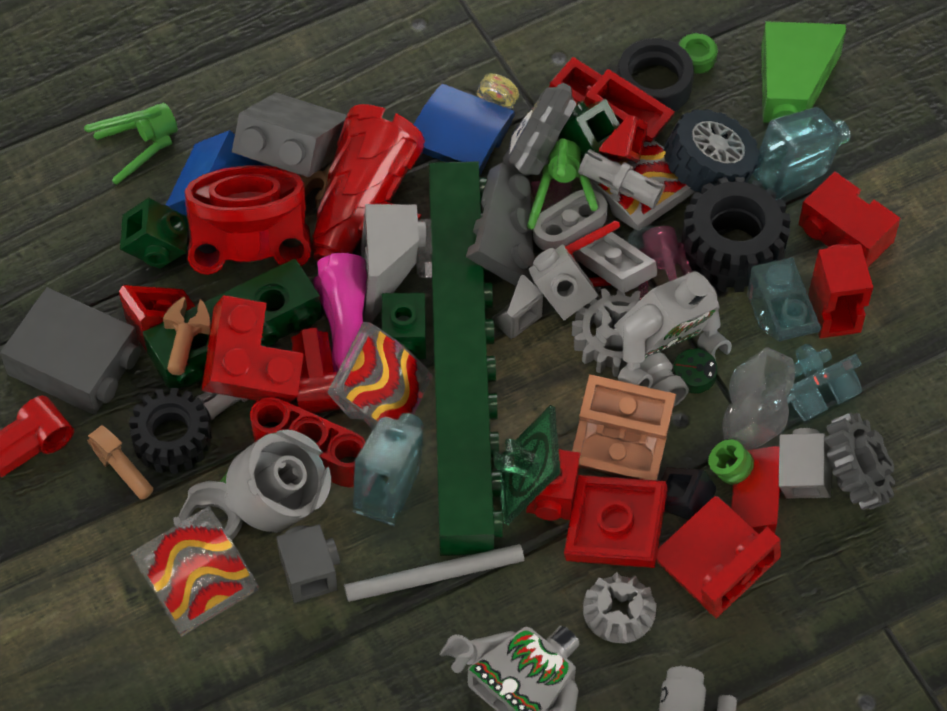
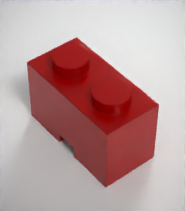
[798,171,901,267]
[808,244,874,339]

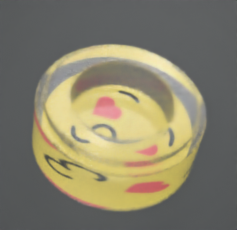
[477,73,519,109]

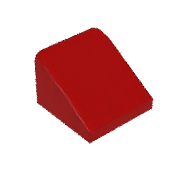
[598,115,648,163]

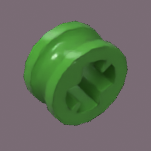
[708,439,754,485]

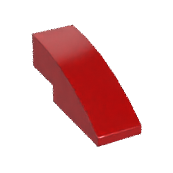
[549,57,675,143]

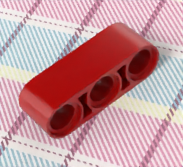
[250,397,370,488]

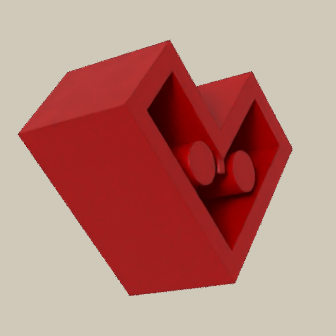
[201,295,304,403]

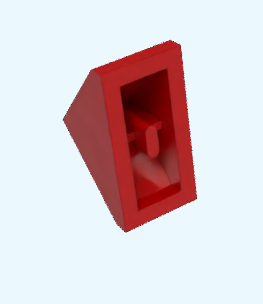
[119,285,195,352]

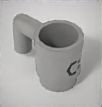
[659,666,737,711]

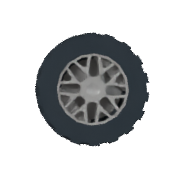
[664,109,760,192]

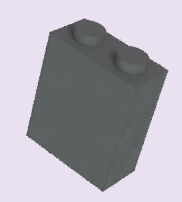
[232,92,347,177]
[0,287,141,415]

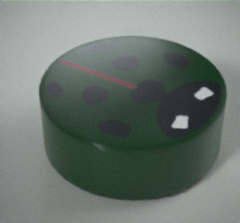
[673,348,717,393]

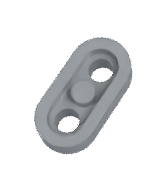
[533,190,607,251]

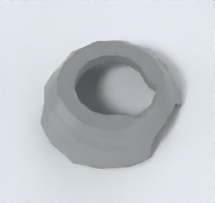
[173,481,243,548]

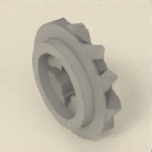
[583,572,657,643]

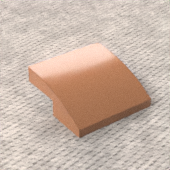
[572,374,676,480]

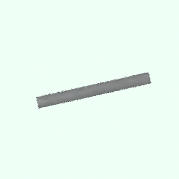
[344,544,524,602]

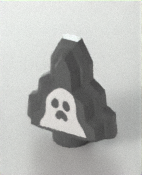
[503,83,576,177]

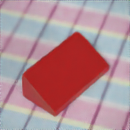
[731,446,780,534]

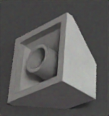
[360,204,426,322]

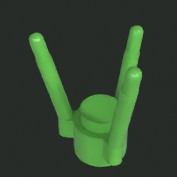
[84,102,178,184]
[527,139,598,230]

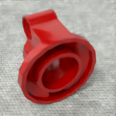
[184,165,311,275]

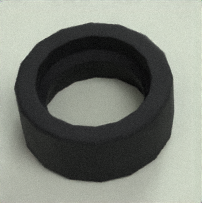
[617,38,694,111]

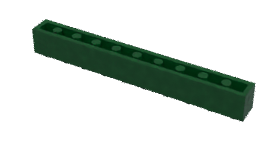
[429,161,503,556]

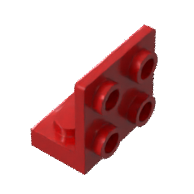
[656,496,781,618]

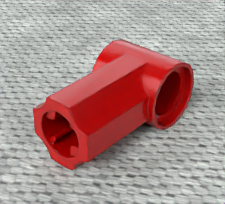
[291,328,343,414]
[0,395,74,478]

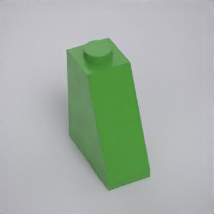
[761,21,846,125]

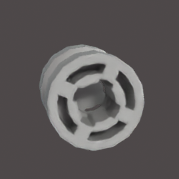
[640,352,689,407]

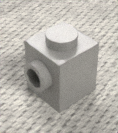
[529,244,599,320]
[779,428,832,499]

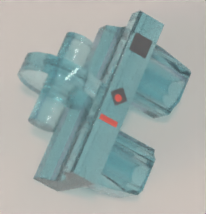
[777,344,863,422]

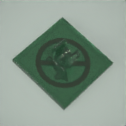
[493,405,561,525]

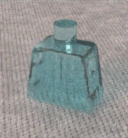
[753,107,850,200]
[353,413,424,526]

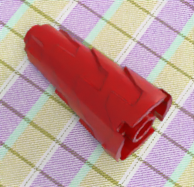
[311,104,425,261]

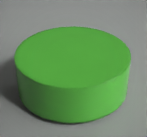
[678,33,717,73]

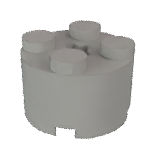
[225,430,331,533]

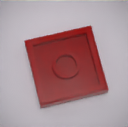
[564,475,668,568]

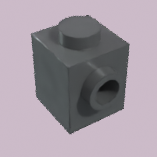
[276,524,340,603]

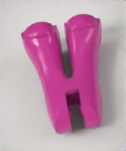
[312,253,367,387]

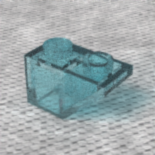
[747,257,821,341]

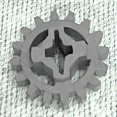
[572,288,661,377]

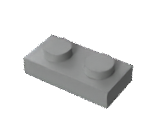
[573,232,657,293]

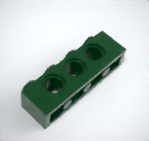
[142,258,322,391]

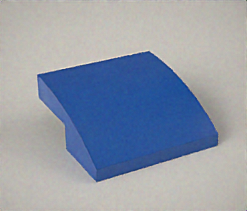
[413,84,515,175]

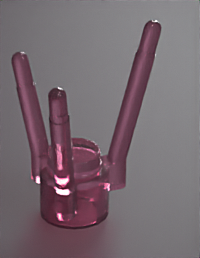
[638,226,693,300]

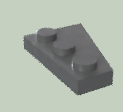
[466,163,535,286]

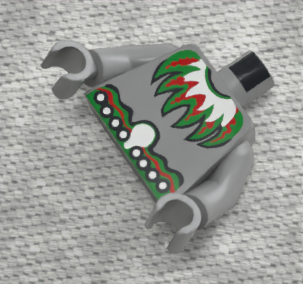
[614,271,732,388]
[440,626,580,711]

